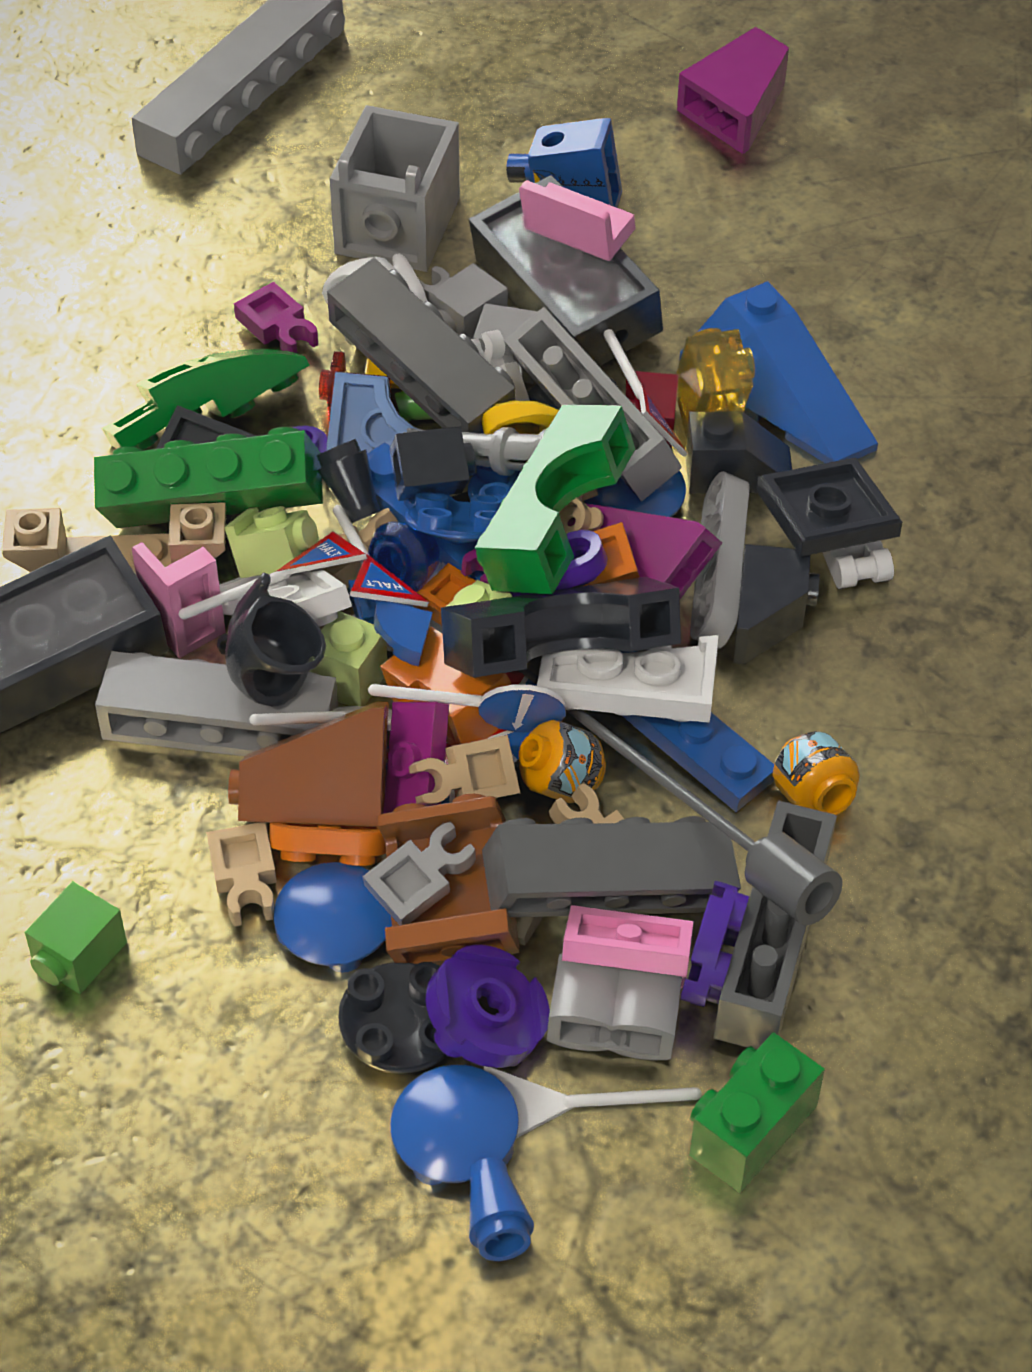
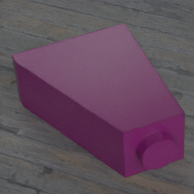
[677,27,789,154]
[567,503,722,599]

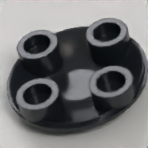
[338,962,447,1074]

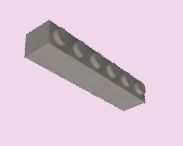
[131,0,345,175]

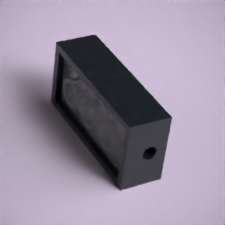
[469,175,663,366]
[0,535,169,733]

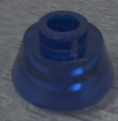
[368,521,440,592]

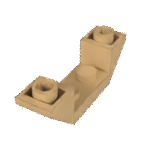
[2,503,226,574]

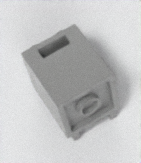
[330,105,460,272]

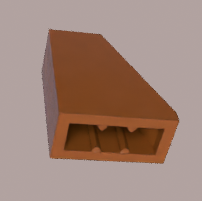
[228,701,389,827]

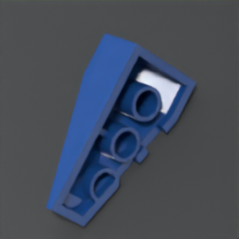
[679,281,878,463]

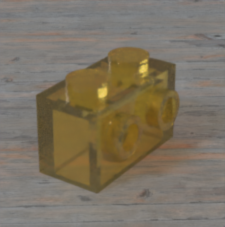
[676,328,755,439]

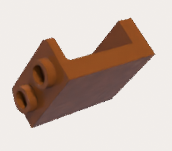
[377,794,520,965]

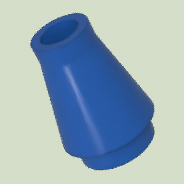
[469,1157,534,1261]

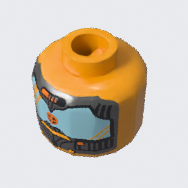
[519,720,606,803]
[772,731,860,815]

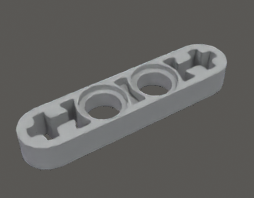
[690,471,749,648]

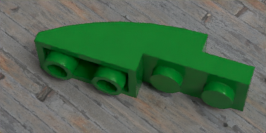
[102,349,310,450]

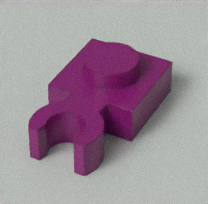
[233,281,319,354]

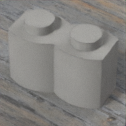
[547,954,682,1060]

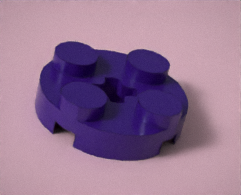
[680,880,749,1007]
[426,945,550,1068]

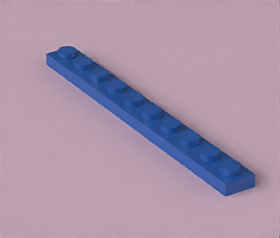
[367,442,774,812]

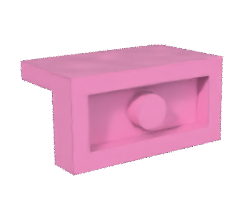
[519,181,636,262]
[132,542,226,658]
[562,905,694,988]

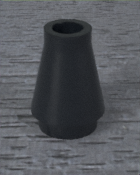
[316,439,381,523]

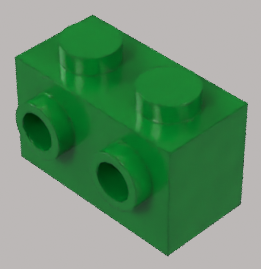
[689,1032,825,1193]

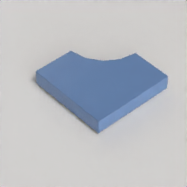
[326,372,417,453]

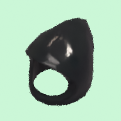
[225,572,326,707]

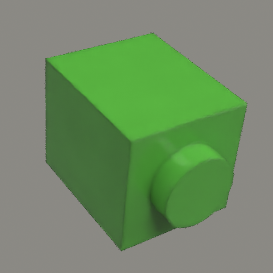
[24,881,127,994]

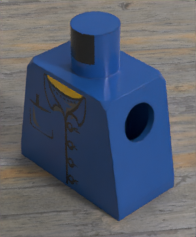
[506,118,622,208]

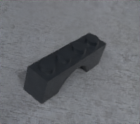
[441,577,681,678]

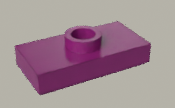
[384,702,449,814]

